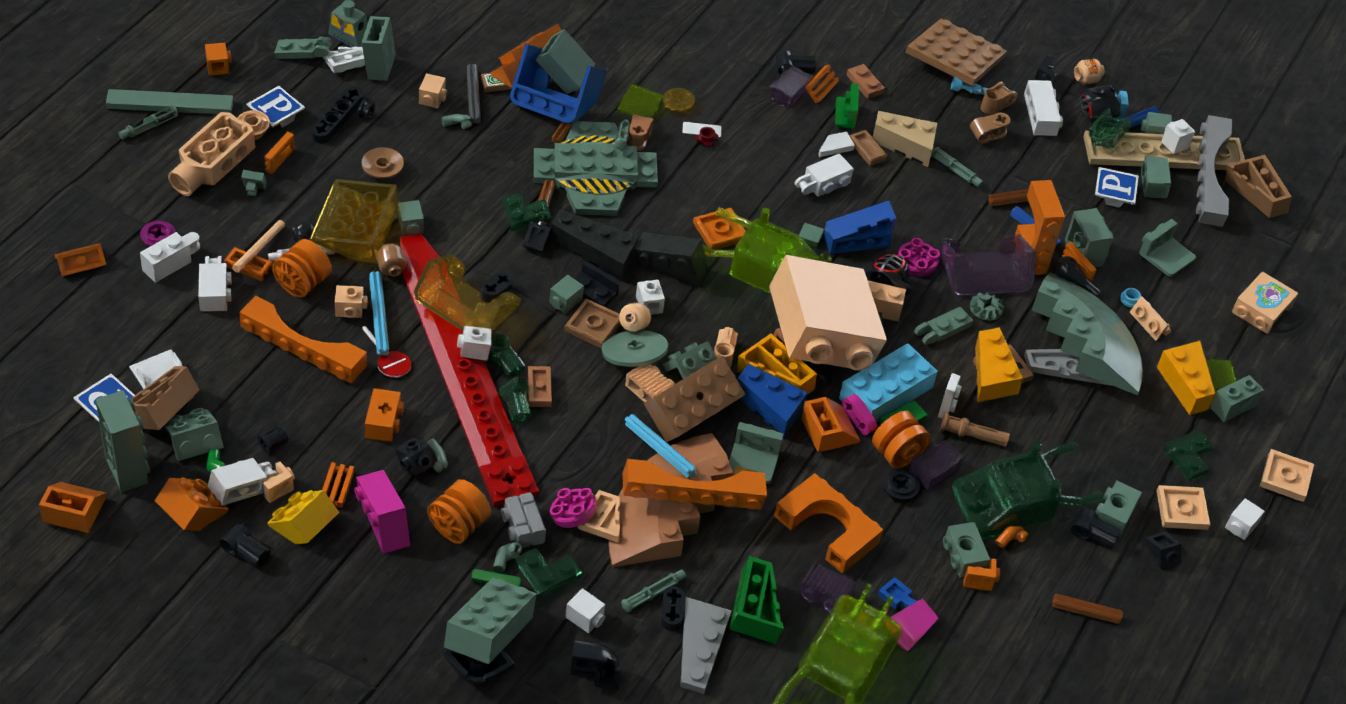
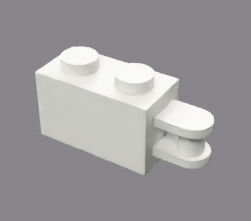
[795,154,853,197]
[140,232,200,283]
[198,256,232,311]
[208,458,279,506]

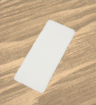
[682,122,721,137]

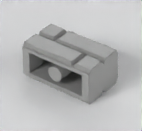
[501,492,546,548]

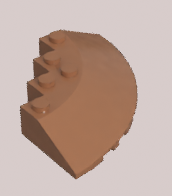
[609,433,733,567]

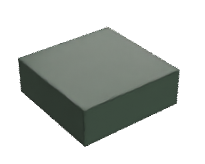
[797,223,824,248]

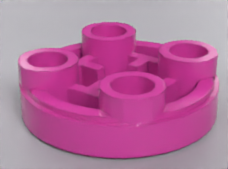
[898,238,940,277]
[550,488,597,528]

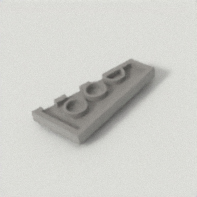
[1024,349,1112,386]
[680,597,732,694]

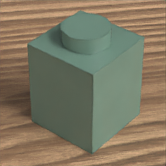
[1141,112,1172,134]
[398,200,424,236]
[549,275,584,314]

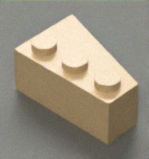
[873,111,937,167]

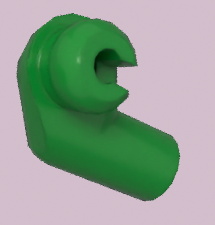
[207,449,226,473]

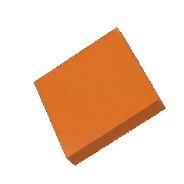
[693,208,749,251]

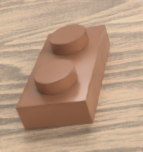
[847,64,885,99]
[528,366,552,407]

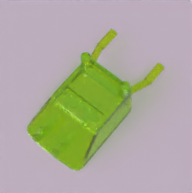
[703,207,832,293]
[772,584,903,704]

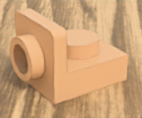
[263,462,295,503]

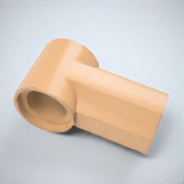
[714,327,738,368]

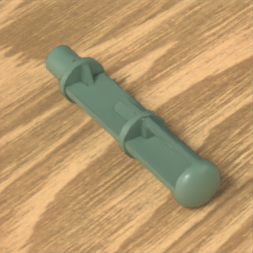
[118,106,178,140]
[615,120,630,150]
[931,147,983,188]
[621,569,686,613]

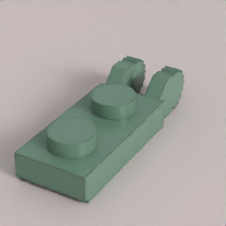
[274,37,332,59]
[914,307,973,345]

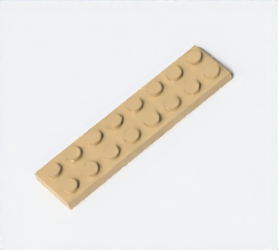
[1083,131,1245,170]

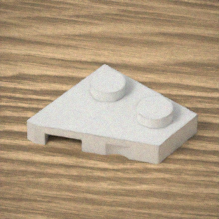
[322,47,365,73]
[938,373,962,419]

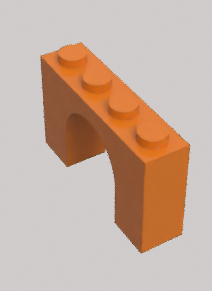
[1014,180,1065,275]
[774,473,883,574]

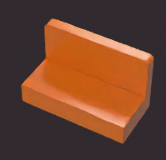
[54,244,106,276]

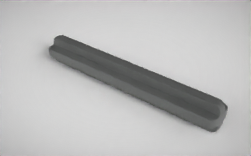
[467,64,481,124]

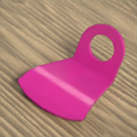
[883,598,940,652]

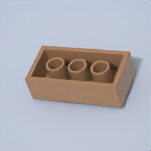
[643,356,746,442]

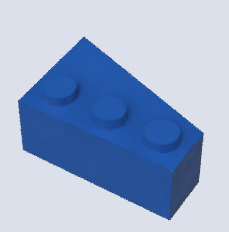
[823,201,896,254]
[737,364,807,438]

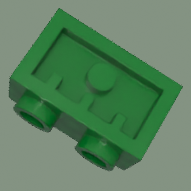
[835,83,859,129]

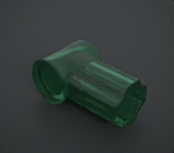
[488,333,525,378]
[499,375,531,423]

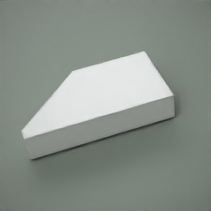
[819,132,855,157]

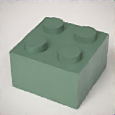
[1065,208,1113,267]

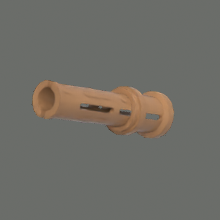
[940,412,1010,447]

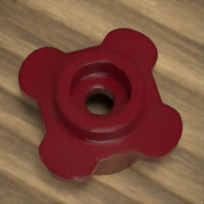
[695,127,719,147]

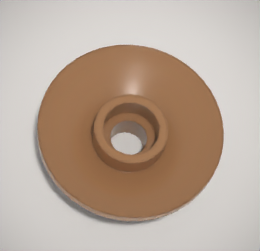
[362,147,404,179]

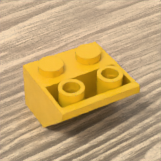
[267,490,339,544]

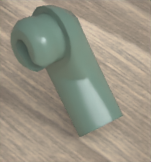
[493,542,522,573]

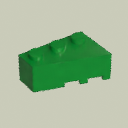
[729,556,784,644]

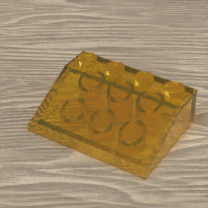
[310,179,400,263]

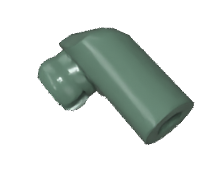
[441,114,472,129]
[427,438,448,473]

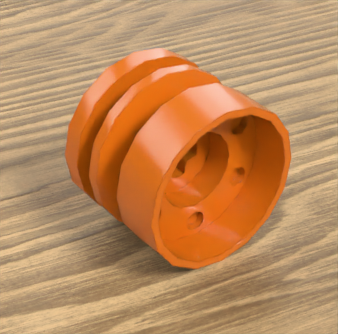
[272,239,332,298]
[427,479,492,544]

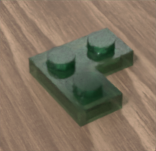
[502,192,552,232]
[1163,429,1213,481]
[515,548,582,597]

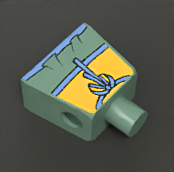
[328,0,368,47]

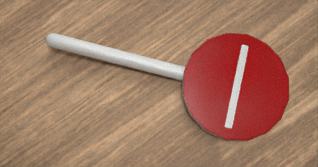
[362,326,411,378]

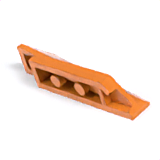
[490,24,562,88]

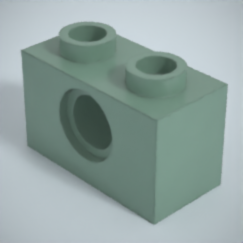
[1210,375,1264,422]
[1095,481,1142,537]
[943,522,990,578]

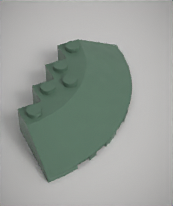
[1032,272,1143,395]

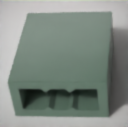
[361,16,396,81]
[536,29,595,94]

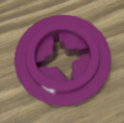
[140,221,175,246]

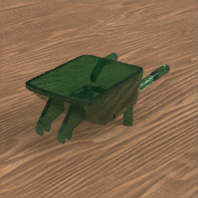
[952,442,1103,539]

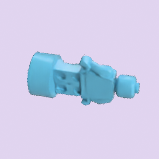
[951,77,988,95]

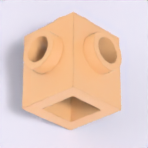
[335,285,368,318]

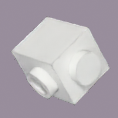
[1161,119,1195,154]
[636,280,665,315]
[457,326,491,360]
[1225,499,1264,541]
[566,588,605,633]

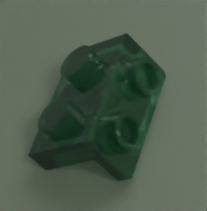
[1089,108,1131,148]

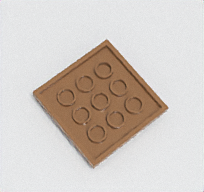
[905,19,1007,86]

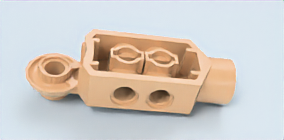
[168,110,270,196]

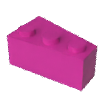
[354,470,410,554]

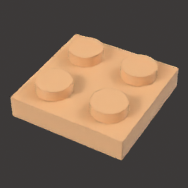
[1260,449,1314,502]
[1156,485,1210,530]

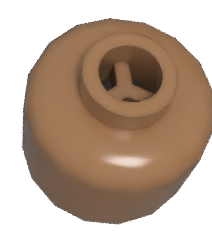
[376,244,407,277]

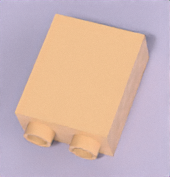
[769,255,887,371]

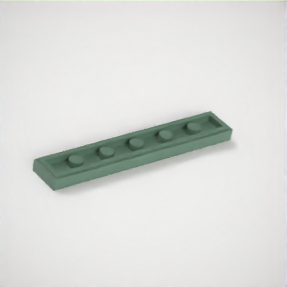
[106,89,233,114]

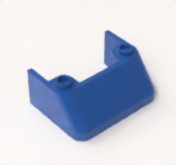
[510,44,607,123]

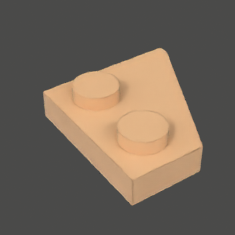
[578,490,620,543]

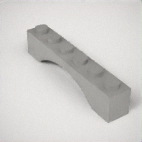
[1196,115,1232,227]

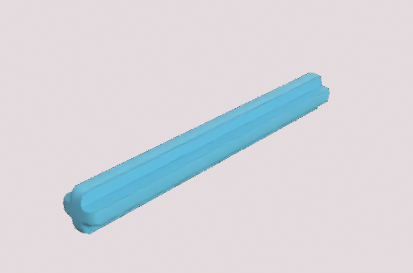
[369,271,389,356]
[625,414,697,479]

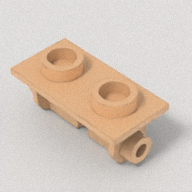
[1130,296,1171,341]

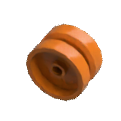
[872,411,931,469]

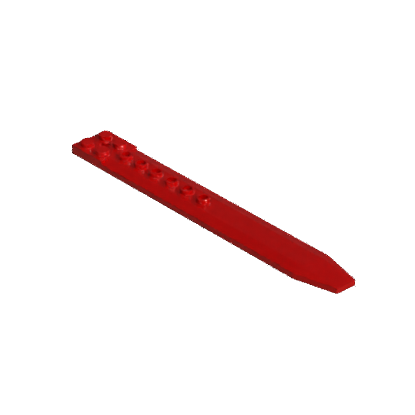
[400,233,539,507]

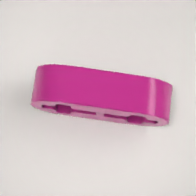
[842,394,877,435]

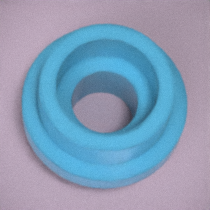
[1120,288,1141,308]

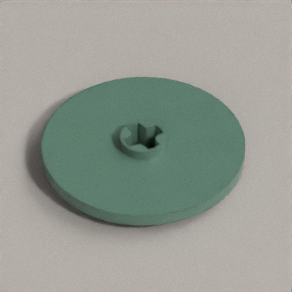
[602,330,668,367]

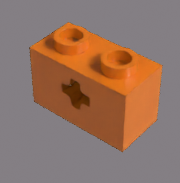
[365,388,404,442]

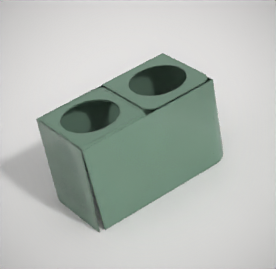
[1141,156,1171,198]

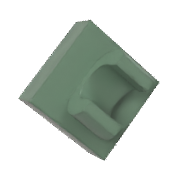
[241,170,267,196]

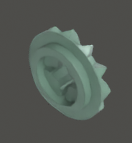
[970,292,1005,321]

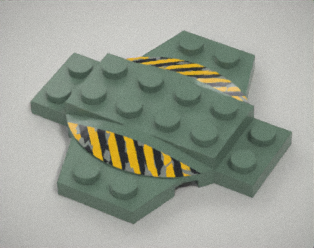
[534,121,658,216]

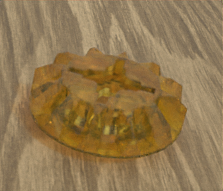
[663,88,695,113]

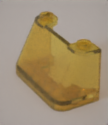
[414,254,522,332]

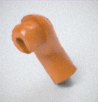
[995,526,1028,549]

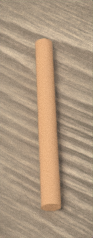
[232,220,285,273]

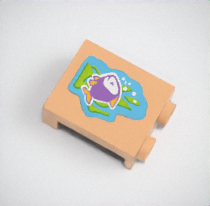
[1232,272,1298,334]

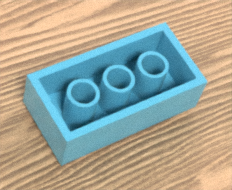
[839,343,938,422]

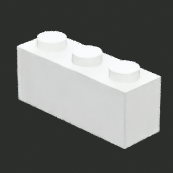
[1024,80,1063,136]

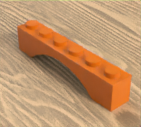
[239,296,367,384]
[623,459,767,509]

